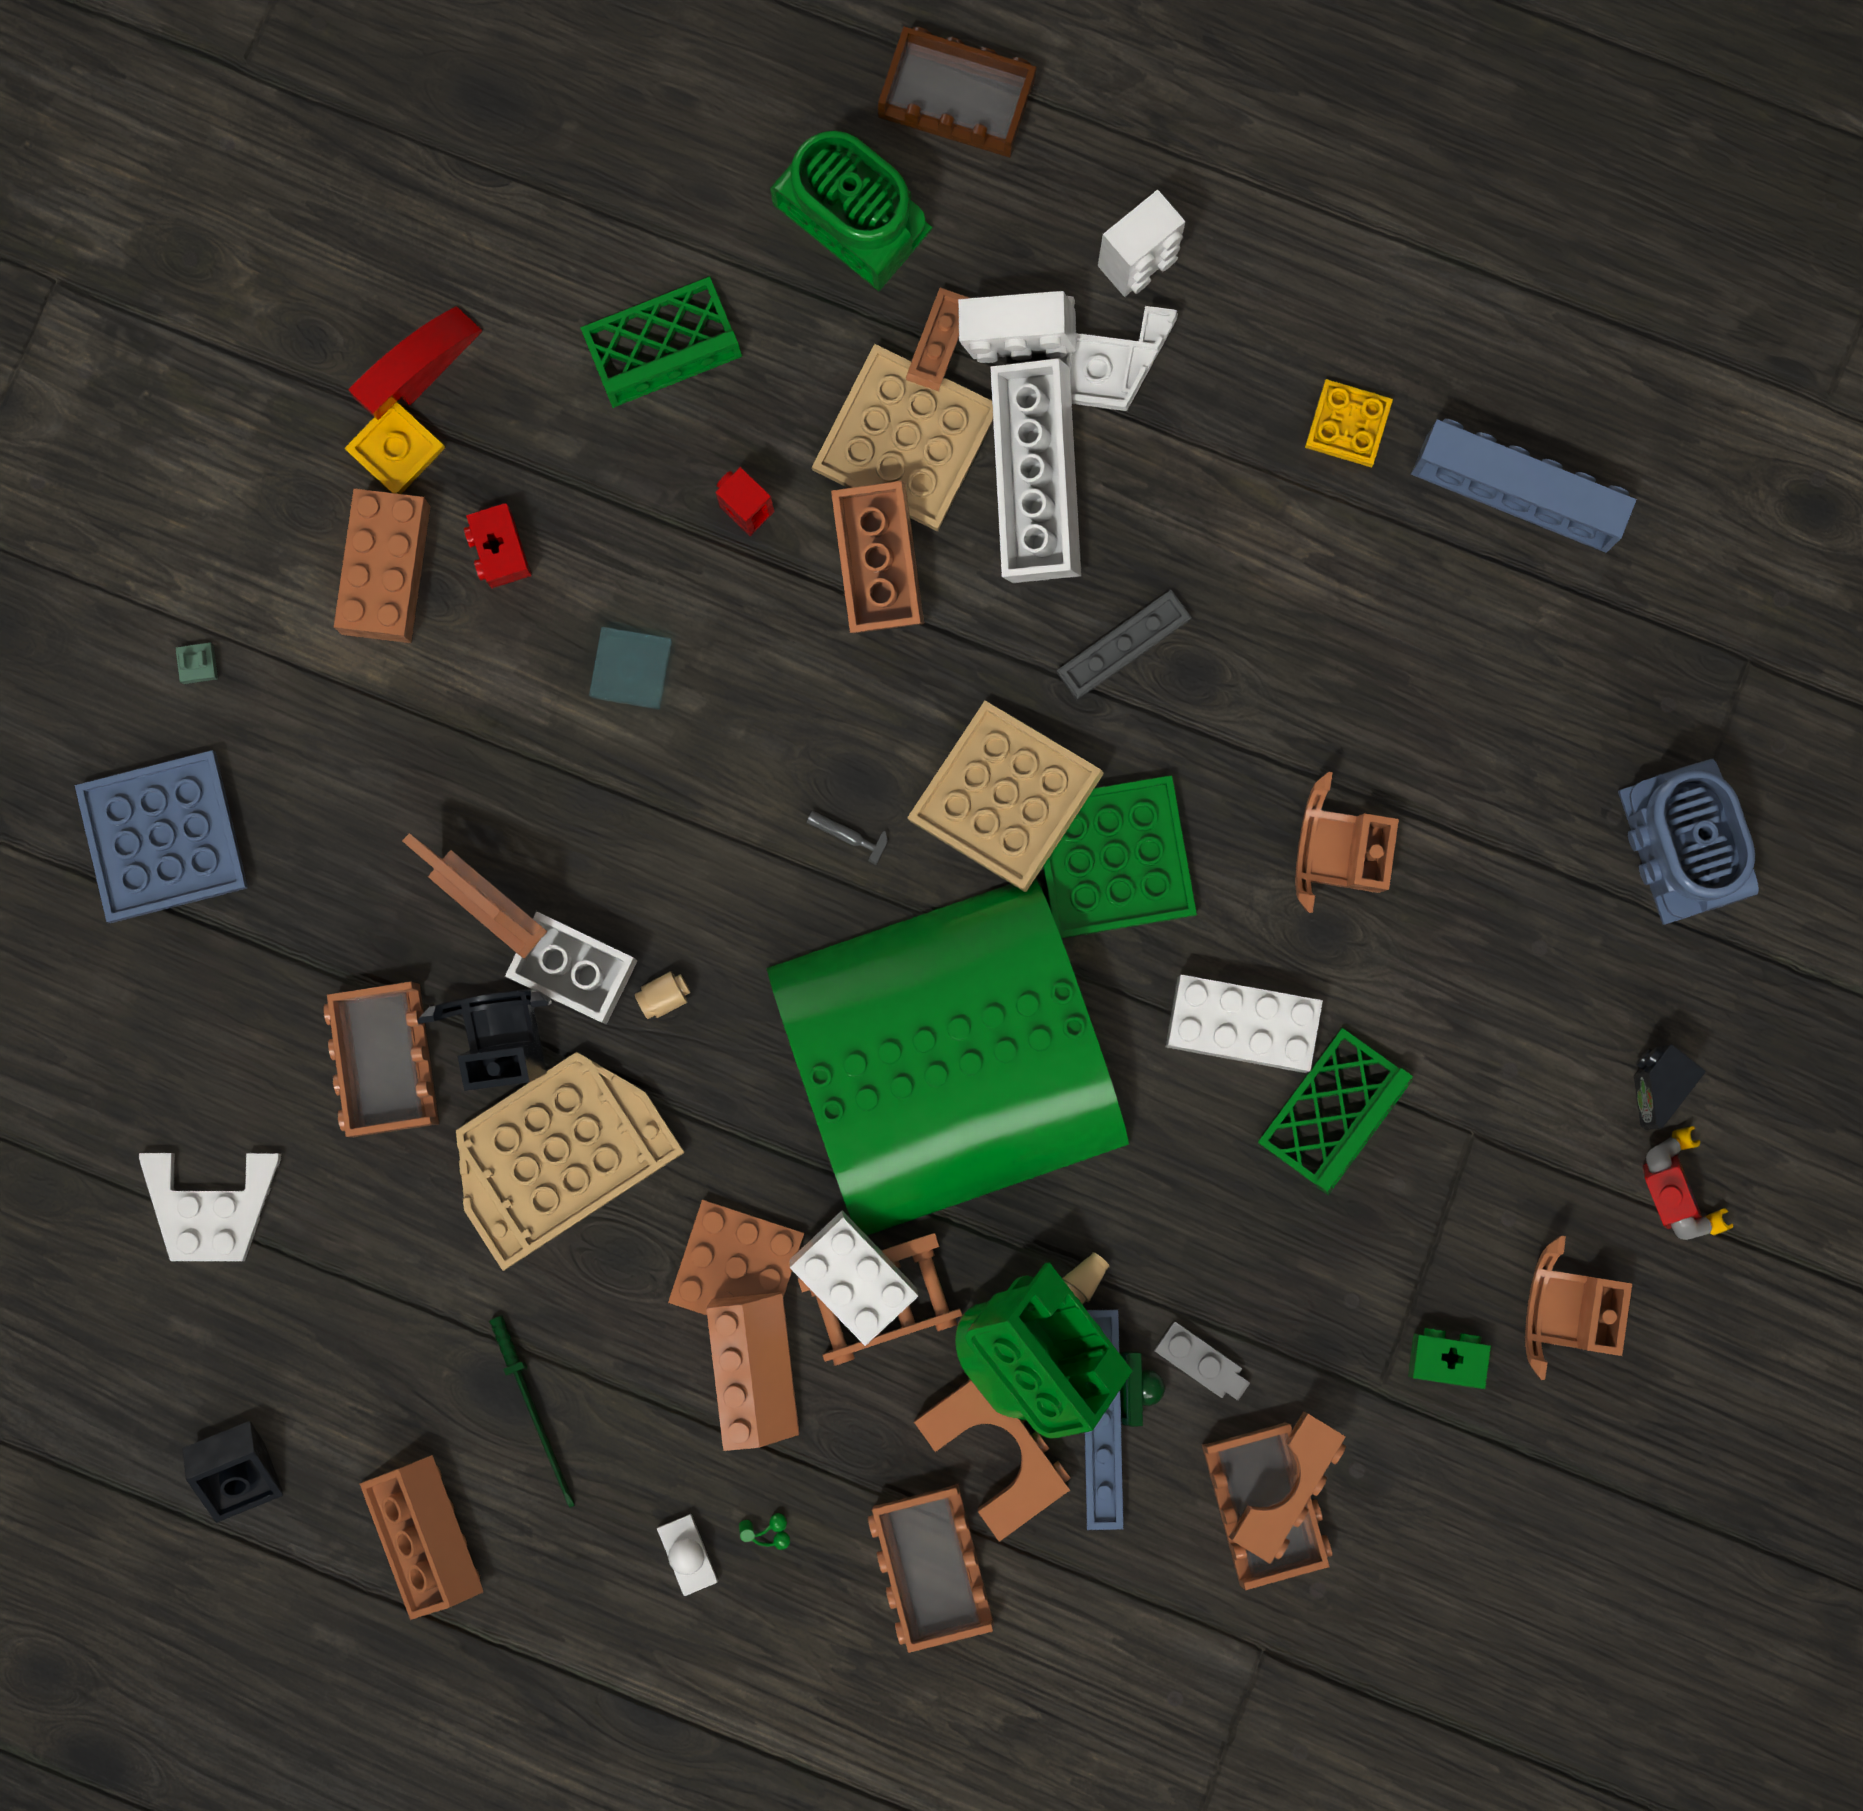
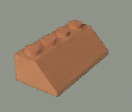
[706,1292,799,1451]
[360,1455,484,1620]

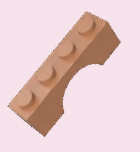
[1229,1411,1346,1564]

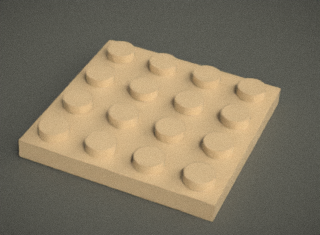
[812,344,993,531]
[907,701,1104,892]

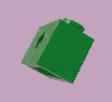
[1408,1328,1491,1389]

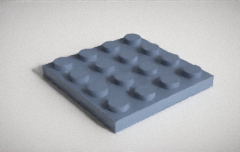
[75,750,248,923]

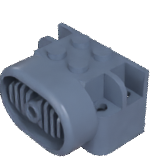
[1618,759,1759,925]

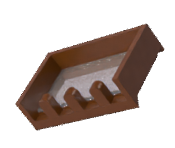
[878,26,1037,158]

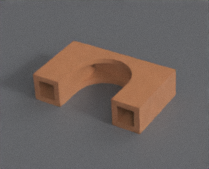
[914,1380,1071,1542]

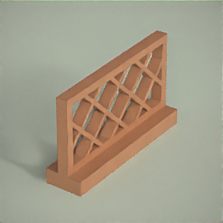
[402,833,547,959]

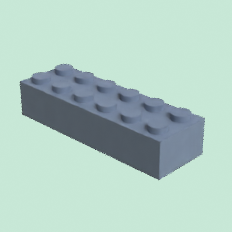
[1411,419,1637,553]

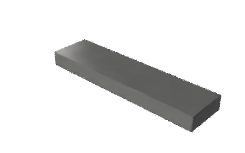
[1056,590,1192,700]

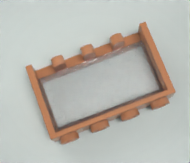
[324,982,439,1137]
[1202,1422,1332,1590]
[868,1484,994,1653]

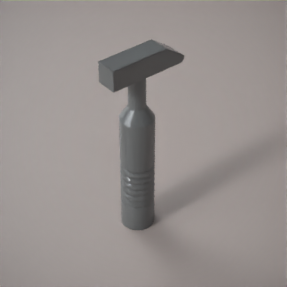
[807,810,887,865]

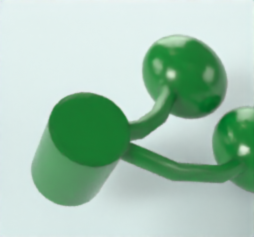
[739,1513,790,1550]

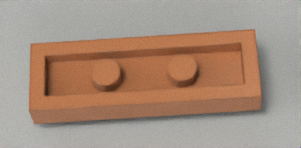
[906,288,968,392]

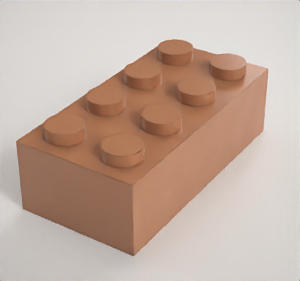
[831,481,924,633]
[334,489,431,643]

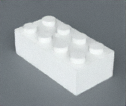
[1165,975,1323,1073]

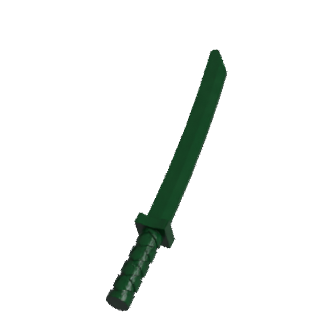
[489,1316,575,1508]

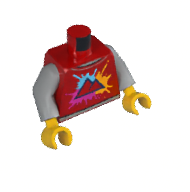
[1643,1126,1733,1240]

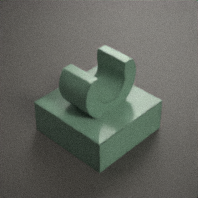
[176,643,218,684]

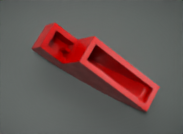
[348,306,483,420]

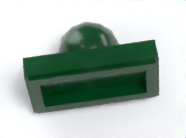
[1119,1351,1165,1427]

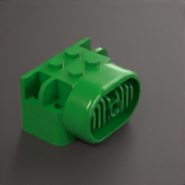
[770,131,933,291]
[955,1262,1133,1438]

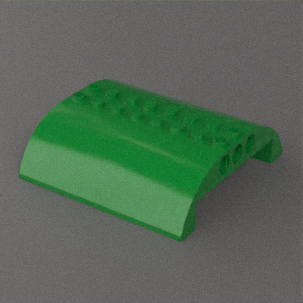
[766,878,1129,1235]

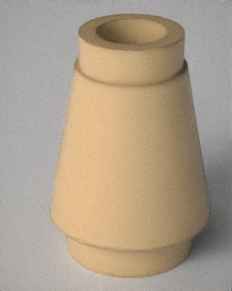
[1062,1252,1109,1304]

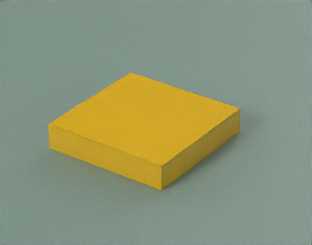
[344,402,445,494]

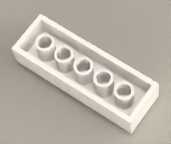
[990,358,1081,583]

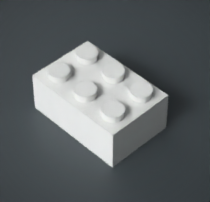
[1098,190,1185,297]
[958,291,1076,363]
[505,912,637,1025]
[790,1210,918,1346]

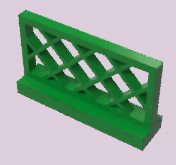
[580,277,742,408]
[1258,1028,1413,1195]

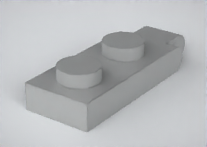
[1154,1321,1250,1401]

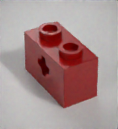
[715,467,775,536]
[464,503,532,588]

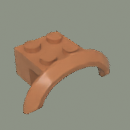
[1295,772,1399,913]
[1525,1236,1632,1380]

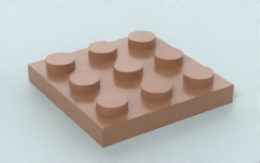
[668,1200,805,1315]

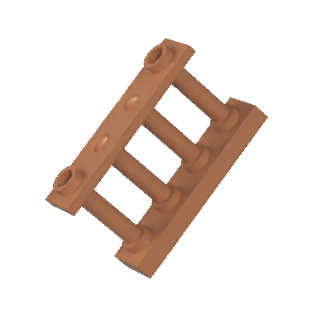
[798,1233,962,1366]

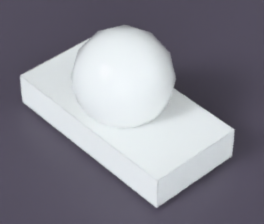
[657,1514,718,1596]

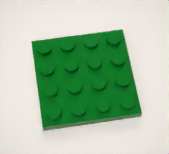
[1043,775,1197,939]

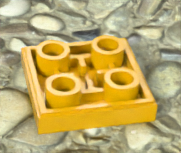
[1305,379,1393,468]

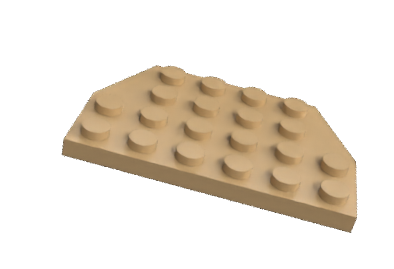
[456,1052,685,1271]

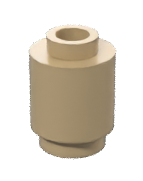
[635,971,691,1019]

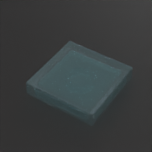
[589,627,672,709]

